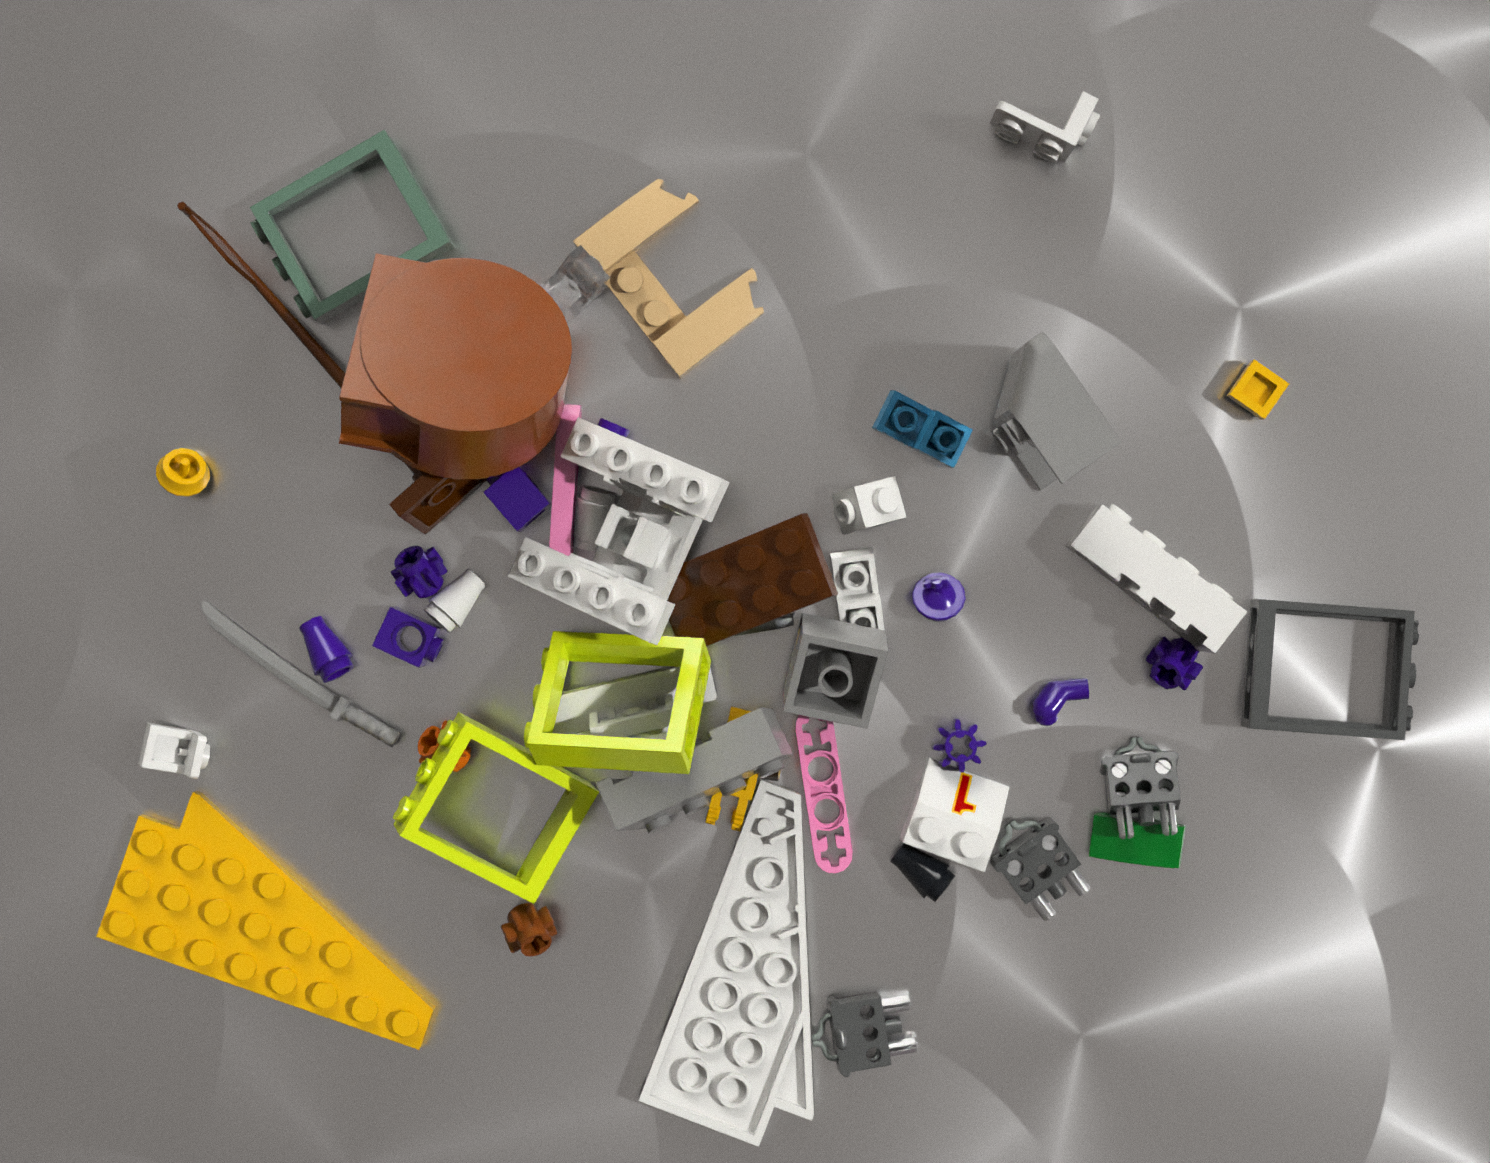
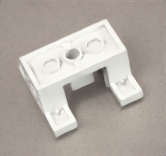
[508,417,730,645]

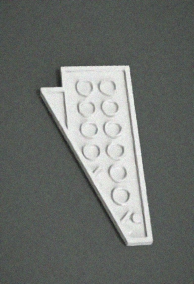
[639,779,814,1147]

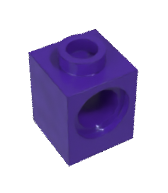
[483,467,552,532]
[372,606,444,668]

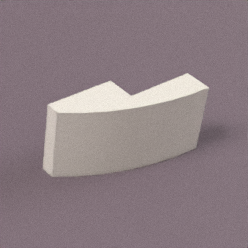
[830,547,885,631]

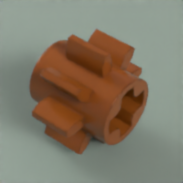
[501,903,558,957]

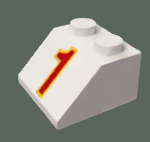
[900,758,1009,872]

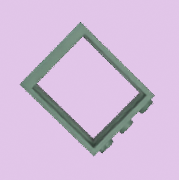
[250,129,454,324]

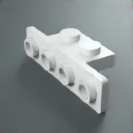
[553,666,717,738]

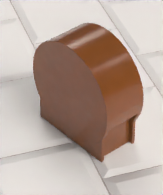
[339,253,572,479]

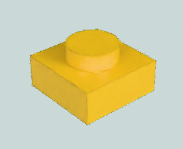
[1227,359,1289,420]

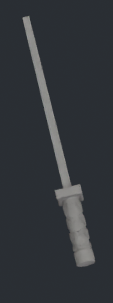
[201,601,401,747]

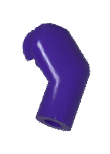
[1032,678,1089,726]

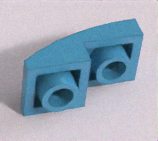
[872,390,973,468]

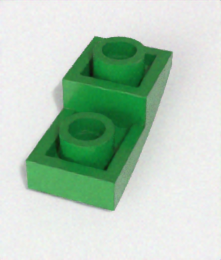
[1089,812,1186,868]

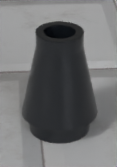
[890,843,956,902]

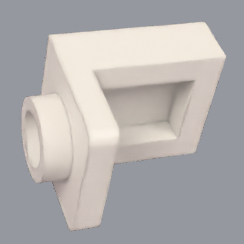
[832,476,906,534]
[138,723,210,779]

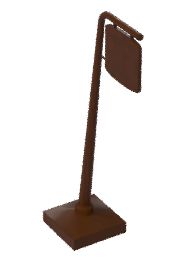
[177,202,488,535]

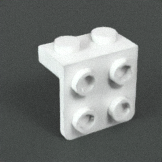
[990,91,1100,163]

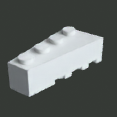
[1065,504,1248,653]

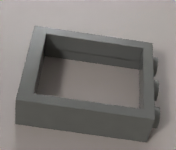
[1241,599,1419,740]

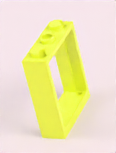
[524,631,711,774]
[393,712,599,904]

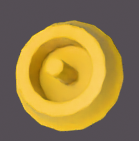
[156,448,210,497]

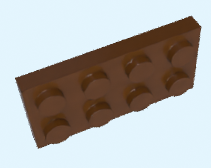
[667,513,838,647]

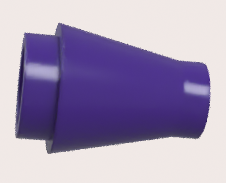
[299,616,354,683]

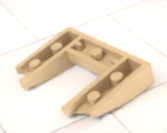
[573,178,764,379]

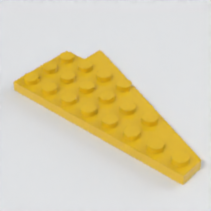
[96,791,435,1050]

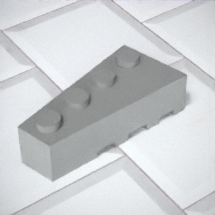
[596,707,794,834]

